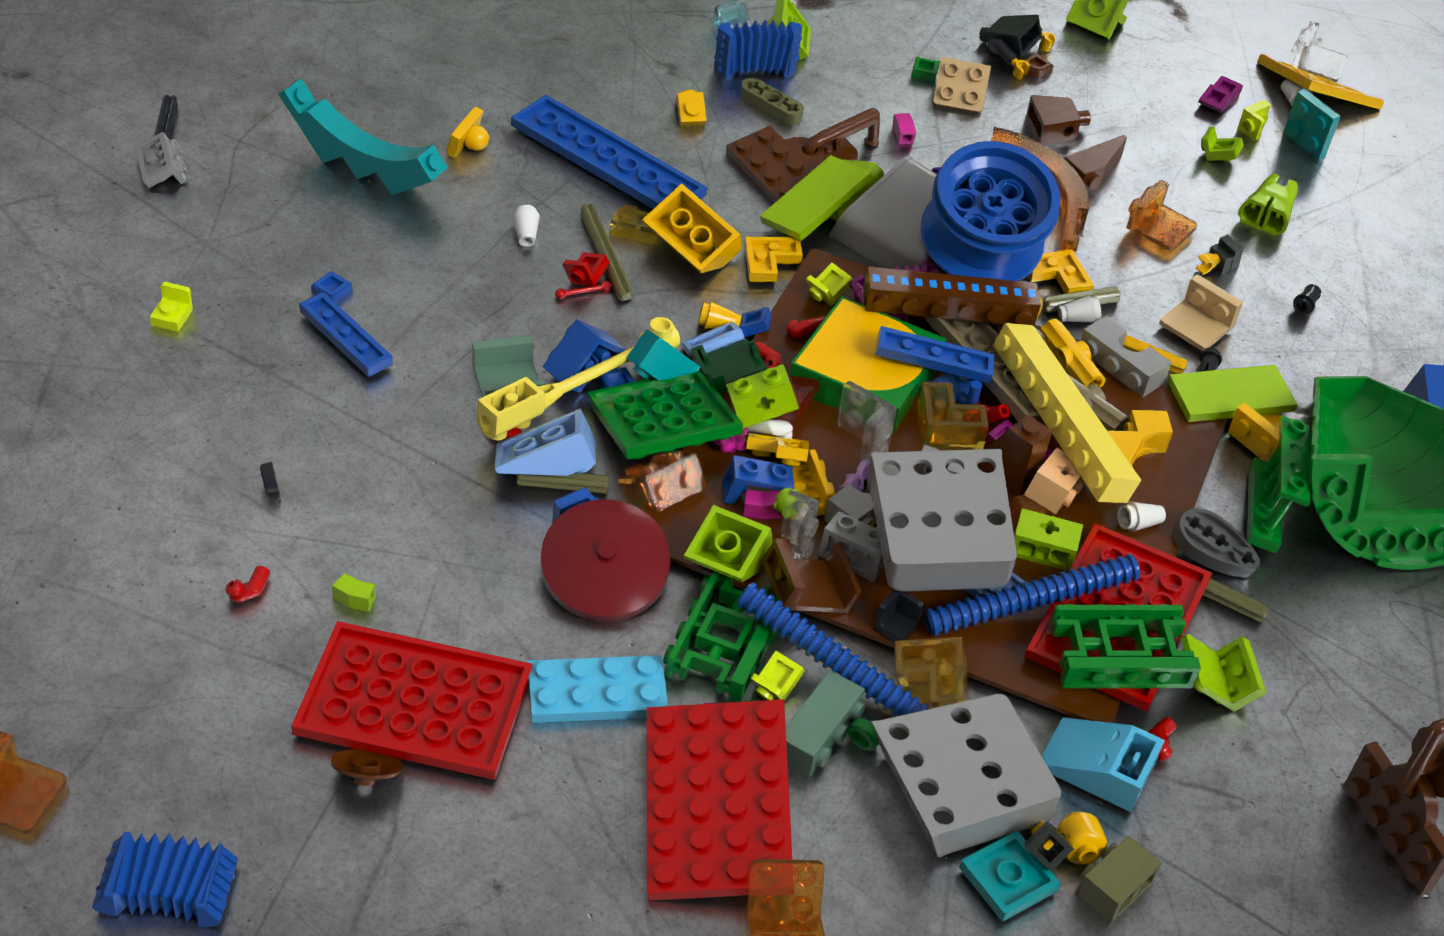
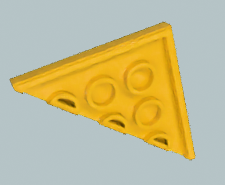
[1257,54,1384,110]

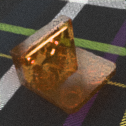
[1126,179,1197,251]
[618,450,708,512]
[0,731,67,834]
[746,859,825,936]

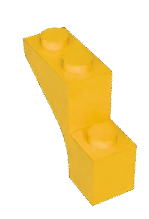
[1107,410,1173,466]

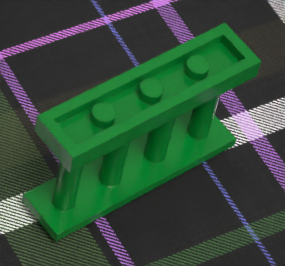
[1247,415,1310,553]

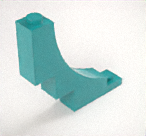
[278,78,448,195]

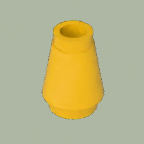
[698,301,742,329]

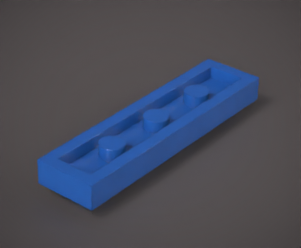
[299,292,393,377]
[875,326,994,383]

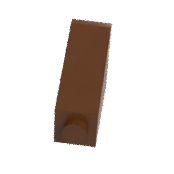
[977,415,1052,496]

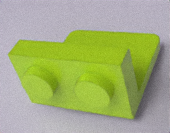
[1181,634,1267,712]

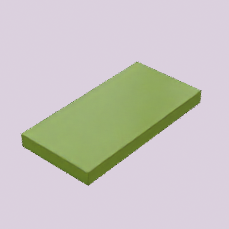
[760,155,872,241]
[1167,364,1298,422]

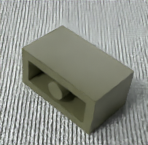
[1077,835,1162,923]

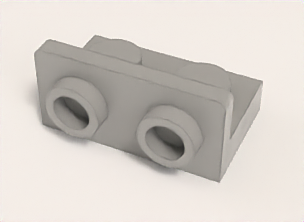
[135,132,186,188]
[818,512,883,583]

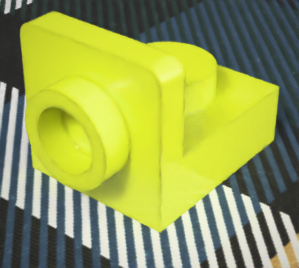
[1237,99,1271,141]
[150,282,193,332]

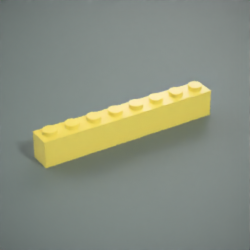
[993,323,1141,503]

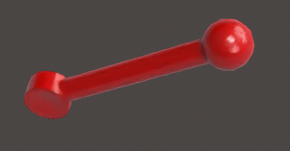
[555,281,612,299]

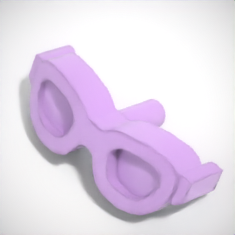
[839,460,870,492]

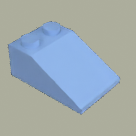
[495,409,596,476]

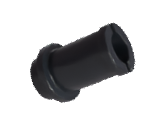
[1293,284,1322,314]
[1198,348,1222,372]

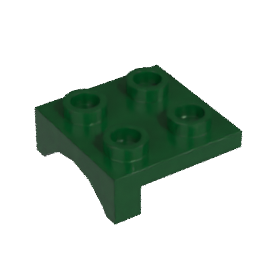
[691,339,768,394]

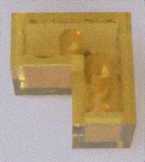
[917,382,989,451]
[895,637,968,708]

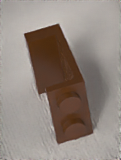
[762,539,862,614]

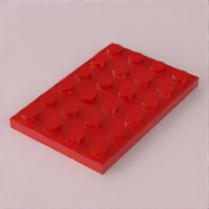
[1024,523,1212,712]
[291,621,532,780]
[647,699,794,901]

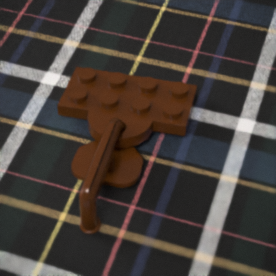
[726,108,880,203]
[1344,718,1444,895]

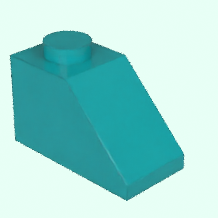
[626,329,700,381]

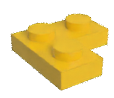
[744,236,803,282]
[1028,249,1094,294]
[746,433,809,465]

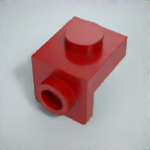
[562,252,610,286]

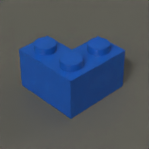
[542,319,627,393]

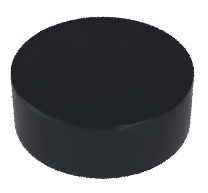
[260,461,280,495]

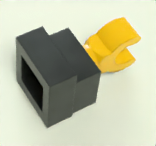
[1195,234,1244,275]
[1024,821,1074,872]

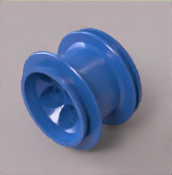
[921,141,1060,281]

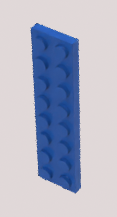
[511,95,707,209]

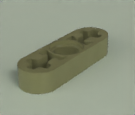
[740,78,804,125]

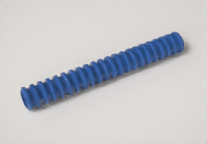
[924,553,1140,637]
[737,582,929,717]

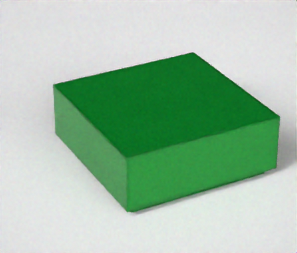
[911,57,940,83]

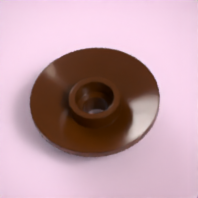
[331,749,403,786]

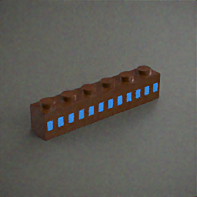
[863,266,1041,326]

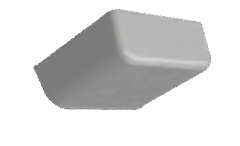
[828,155,942,272]
[869,449,1017,591]
[872,694,1061,858]

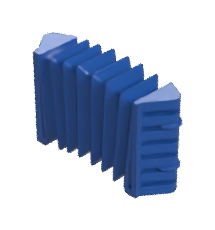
[714,20,803,79]
[92,832,238,928]

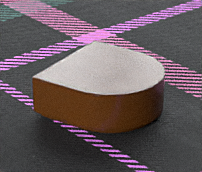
[1025,53,1054,78]

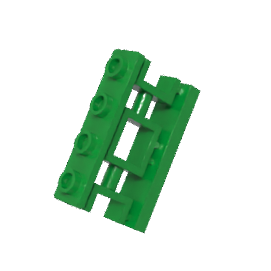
[663,571,777,702]
[1049,604,1201,688]

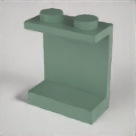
[472,335,546,397]

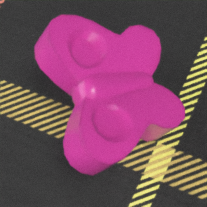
[713,428,748,453]

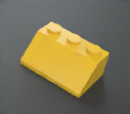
[642,183,742,273]

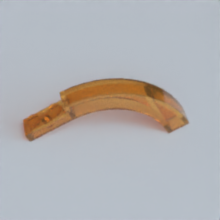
[991,127,1089,252]

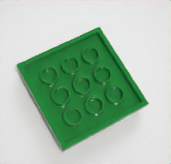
[587,369,743,459]

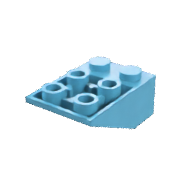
[1042,717,1165,812]

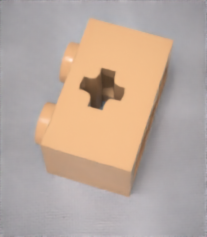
[1024,448,1085,514]

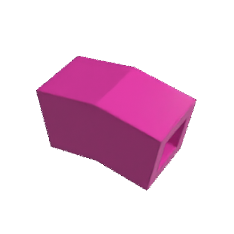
[892,113,916,144]
[743,489,782,520]

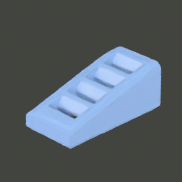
[681,322,745,357]

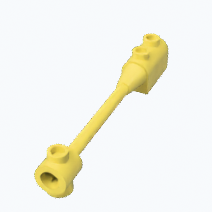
[477,317,680,441]

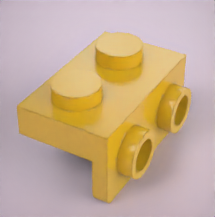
[782,449,835,519]

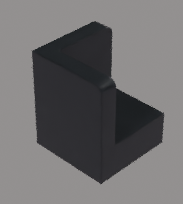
[873,590,924,647]

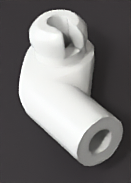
[747,419,793,438]

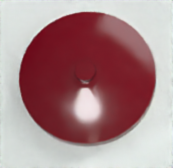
[540,499,671,622]

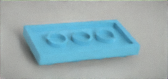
[528,655,668,723]

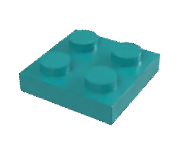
[1283,89,1341,160]
[959,830,1061,922]

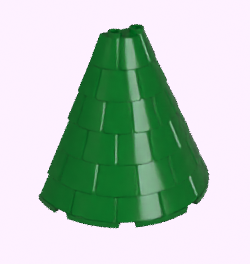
[1309,376,1444,570]

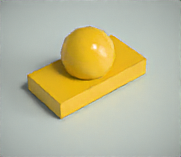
[446,106,489,159]

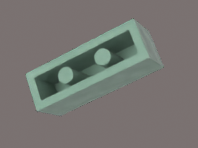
[786,670,866,776]

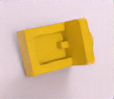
[674,90,707,126]

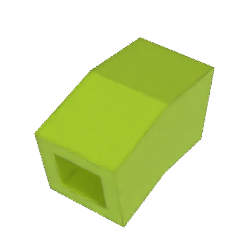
[332,573,376,612]

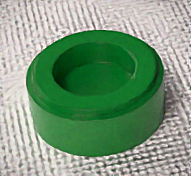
[848,718,879,751]

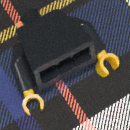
[979,15,1055,80]

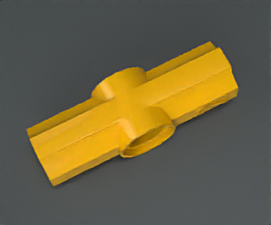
[1040,318,1106,388]

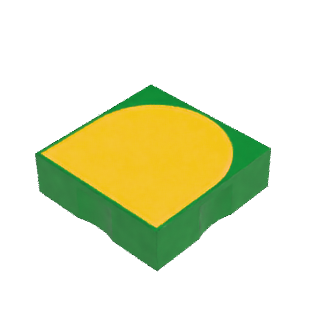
[789,296,947,434]

